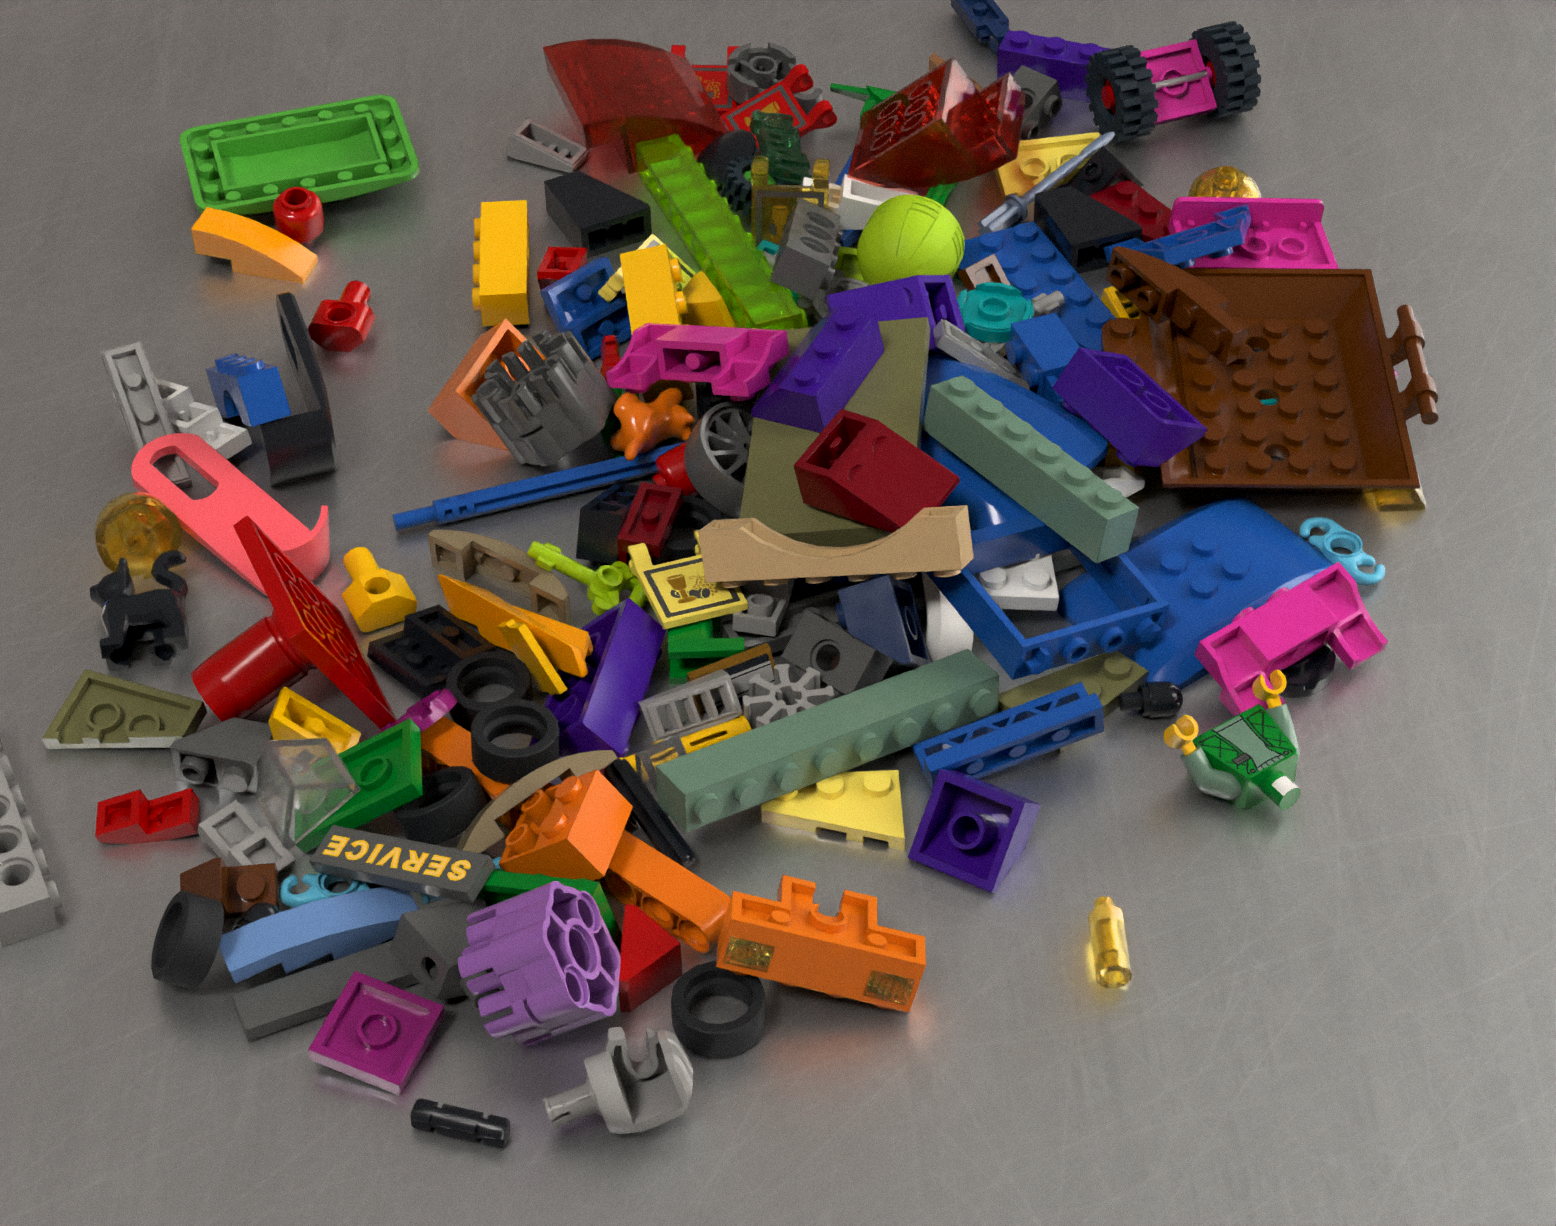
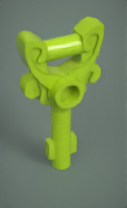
[526,540,649,616]

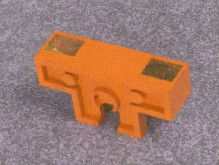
[716,875,926,1012]

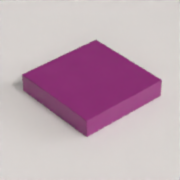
[308,971,445,1096]

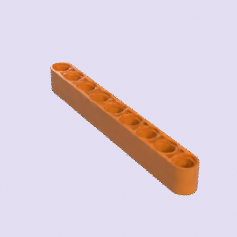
[421,716,731,954]

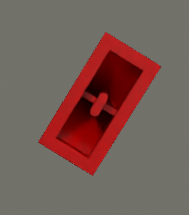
[537,247,587,290]
[618,904,683,1012]

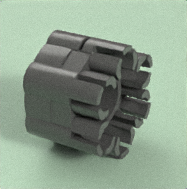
[471,330,617,466]

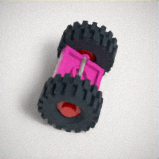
[1085,21,1261,144]

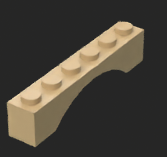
[698,505,974,588]

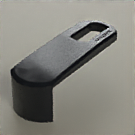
[260,292,339,487]

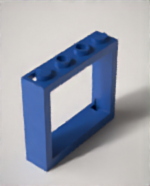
[926,515,1169,680]

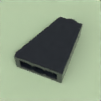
[544,171,652,258]
[1034,186,1142,274]

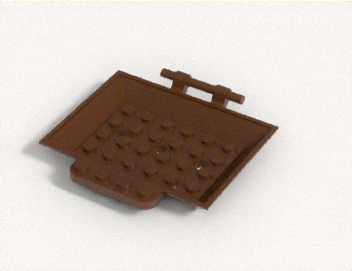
[1100,268,1439,493]

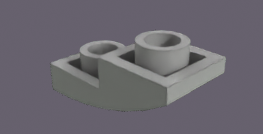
[732,578,796,637]

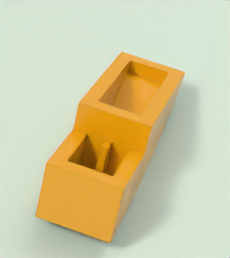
[191,207,318,284]

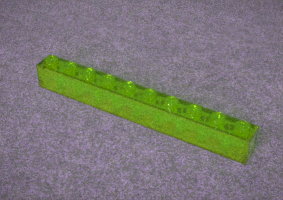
[635,134,808,330]

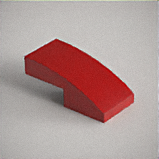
[95,788,199,844]

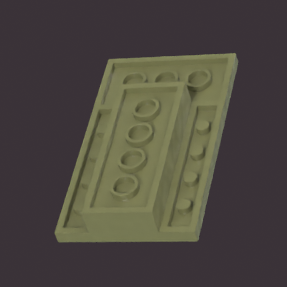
[740,317,930,547]

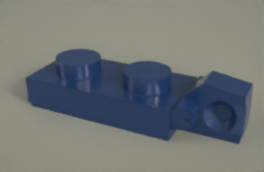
[951,0,1010,56]

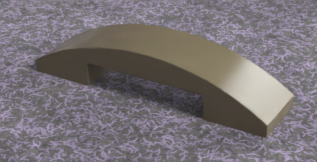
[428,530,572,626]
[455,750,618,853]

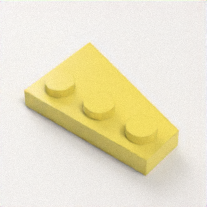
[990,132,1100,200]
[761,770,905,851]

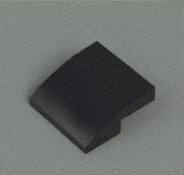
[367,604,496,699]

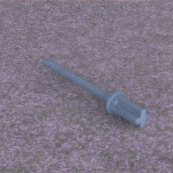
[977,131,1115,236]

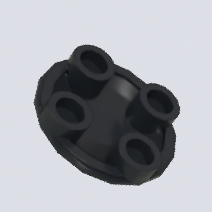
[693,129,757,194]

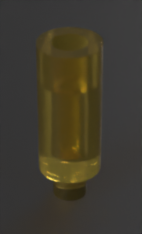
[1088,897,1132,988]

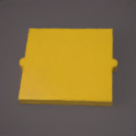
[497,619,567,696]

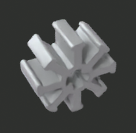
[743,664,834,730]

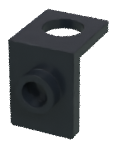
[1068,146,1144,196]

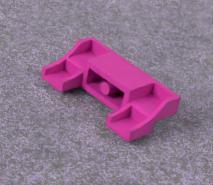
[606,323,789,401]
[1194,562,1388,717]

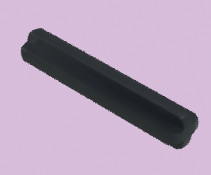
[604,758,696,870]

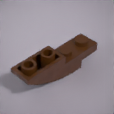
[1105,246,1245,365]

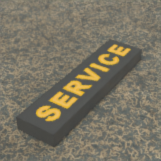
[309,825,496,904]

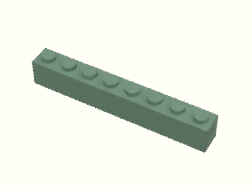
[656,649,999,833]

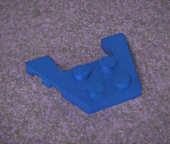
[1103,204,1252,269]

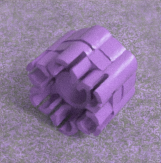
[458,881,621,1047]

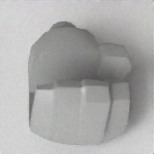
[543,1027,693,1134]

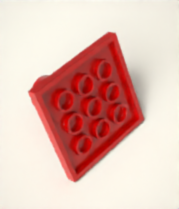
[191,515,397,730]

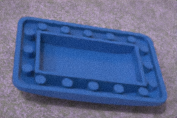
[921,354,1109,531]
[1057,495,1334,690]

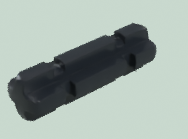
[410,1098,511,1148]

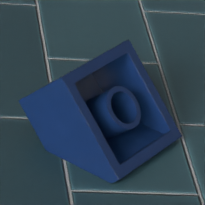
[836,575,931,669]

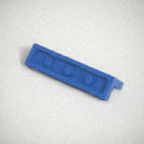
[912,682,1104,792]

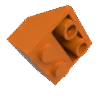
[498,769,633,881]

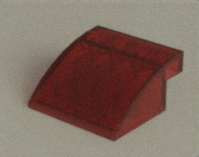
[543,39,729,175]
[847,57,1026,189]

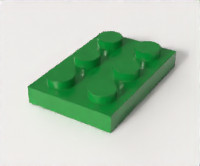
[293,718,422,853]

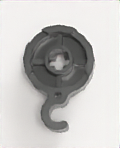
[726,43,823,115]

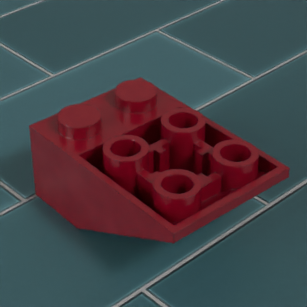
[793,409,960,533]

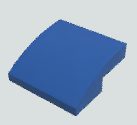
[540,257,632,360]

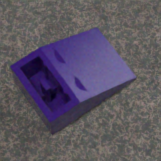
[825,275,966,356]

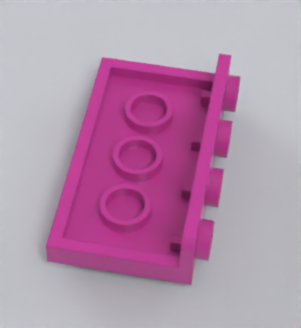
[1168,197,1339,269]

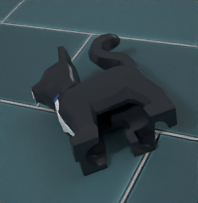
[90,551,189,671]

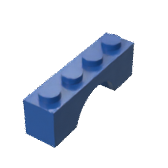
[205,353,292,427]

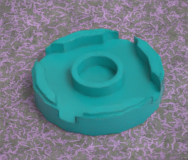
[957,282,1034,343]

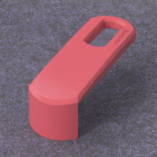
[131,433,330,595]

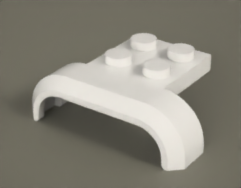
[921,553,1059,661]

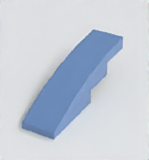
[219,886,419,984]

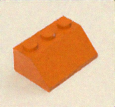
[427,318,546,451]

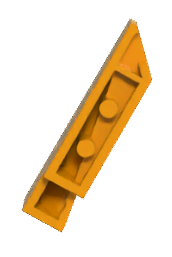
[438,574,593,678]

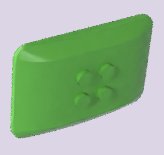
[179,95,419,216]

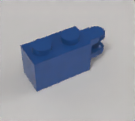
[1006,312,1080,409]

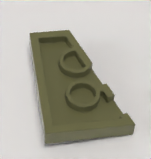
[997,651,1149,754]
[42,669,207,749]

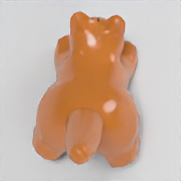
[610,388,695,461]

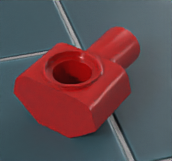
[308,281,375,353]

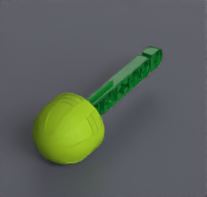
[857,116,986,286]

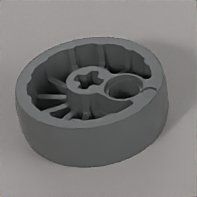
[683,401,755,519]

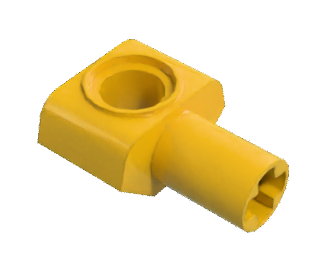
[341,547,418,633]

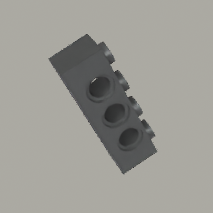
[770,197,843,300]

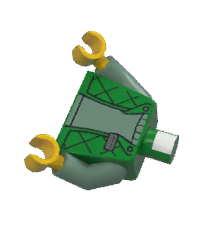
[1163,669,1301,810]

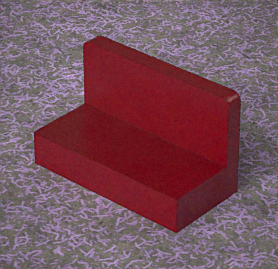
[617,482,683,572]

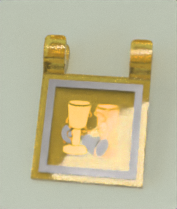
[751,156,830,254]

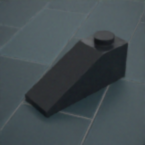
[576,482,639,568]

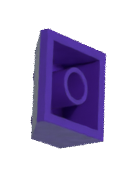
[907,769,1041,893]

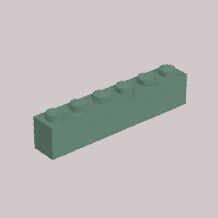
[922,375,1139,564]

